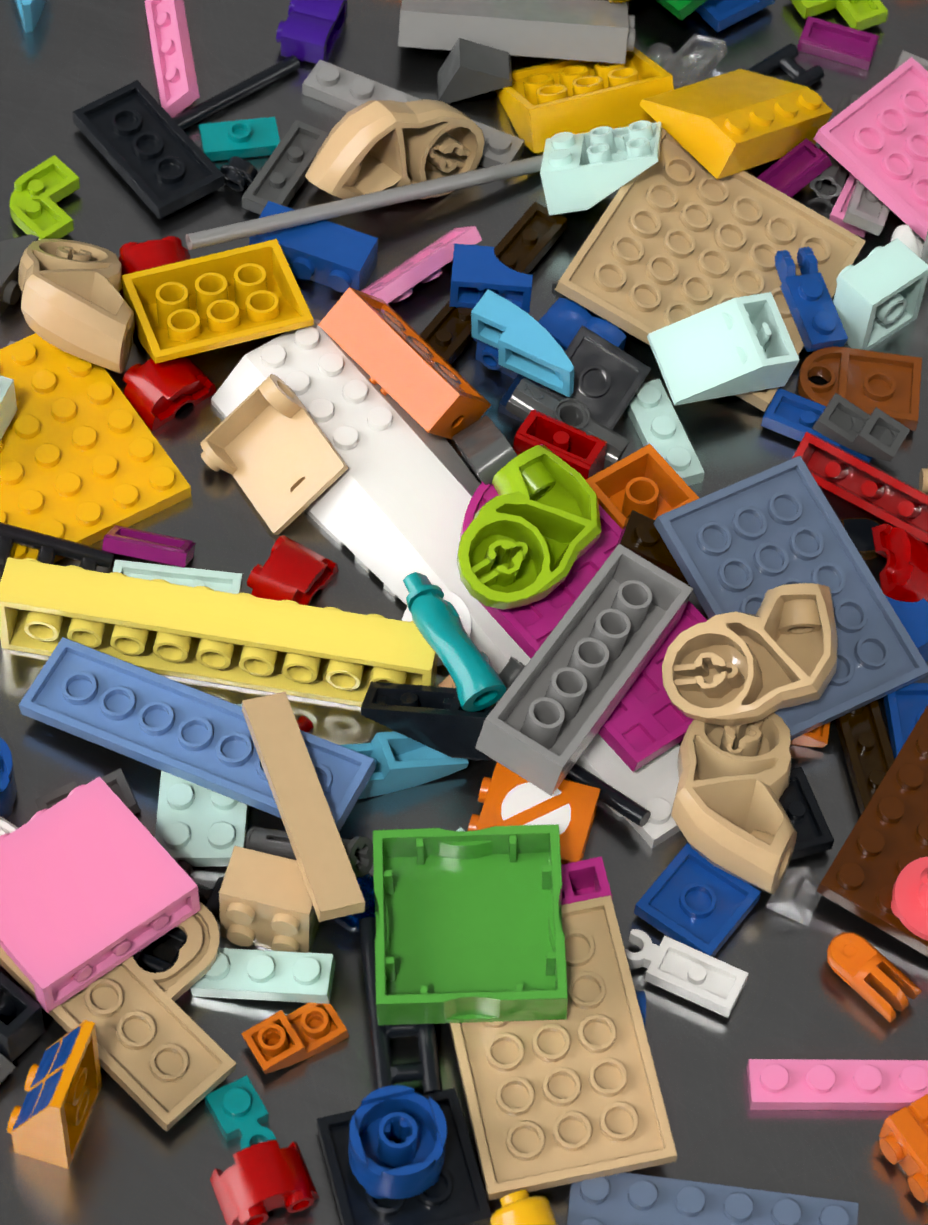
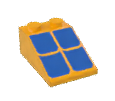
[7,1020,102,1169]

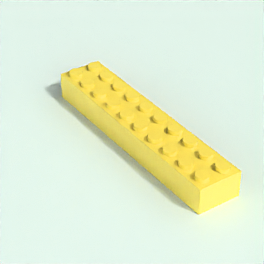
[0,557,438,707]

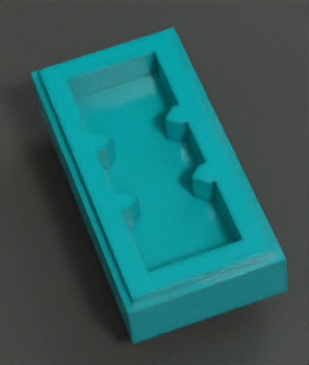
[199,117,280,161]

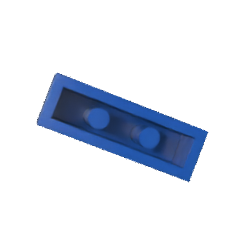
[249,201,378,292]

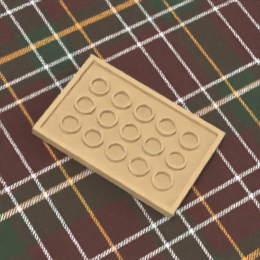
[449,895,677,1200]

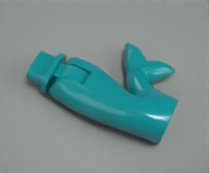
[403,572,506,712]

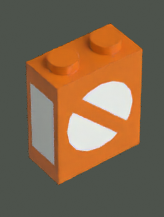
[467,762,600,865]

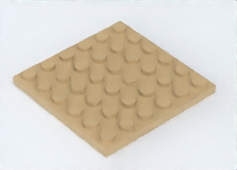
[555,128,866,412]

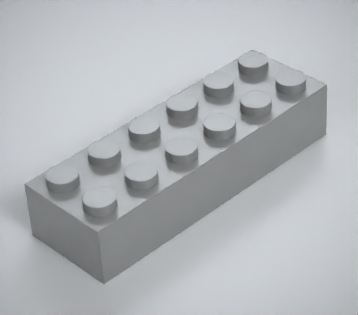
[475,544,693,796]

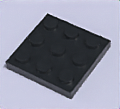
[317,1088,492,1225]

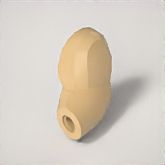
[305,99,485,199]
[18,239,135,374]
[662,583,838,726]
[671,713,797,894]

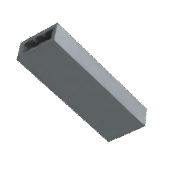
[398,0,635,64]

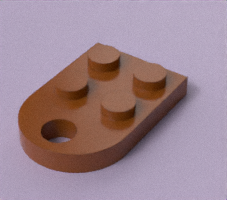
[797,347,922,431]

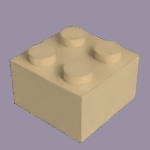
[219,846,320,953]

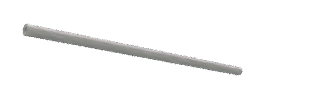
[185,155,543,250]

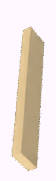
[242,692,365,922]

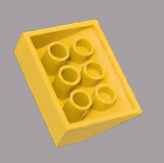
[494,47,674,155]
[639,69,833,180]
[121,239,314,364]

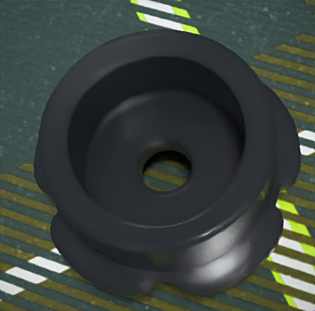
[220,157,258,192]

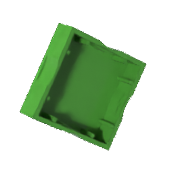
[373,824,568,1025]

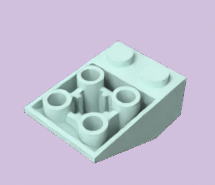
[540,120,662,215]
[647,292,800,406]

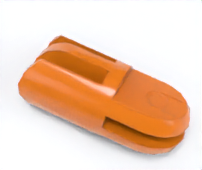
[827,932,922,1023]

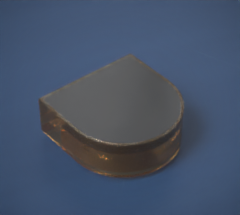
[841,518,881,560]

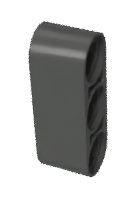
[452,415,517,486]

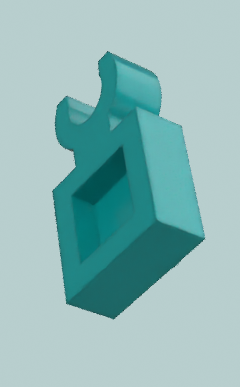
[205,1075,276,1151]

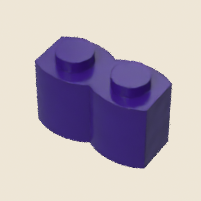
[276,0,347,64]

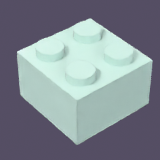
[833,238,928,351]

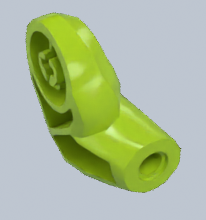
[457,445,601,610]

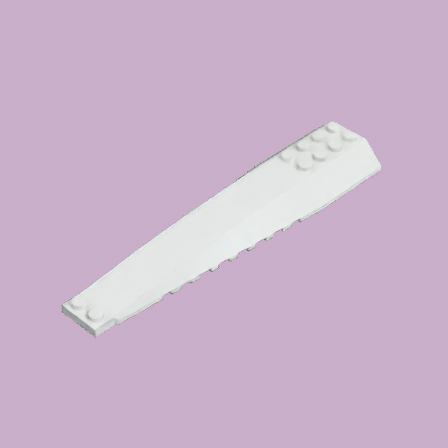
[211,319,681,849]

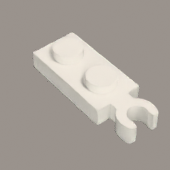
[624,929,749,1018]

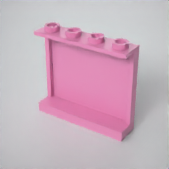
[0,776,200,1013]

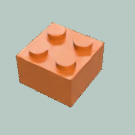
[586,444,699,530]

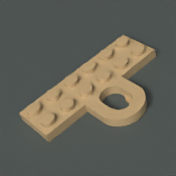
[0,902,236,1132]

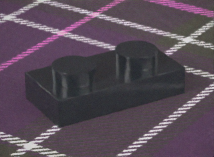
[779,766,834,860]

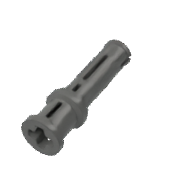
[245,826,373,878]

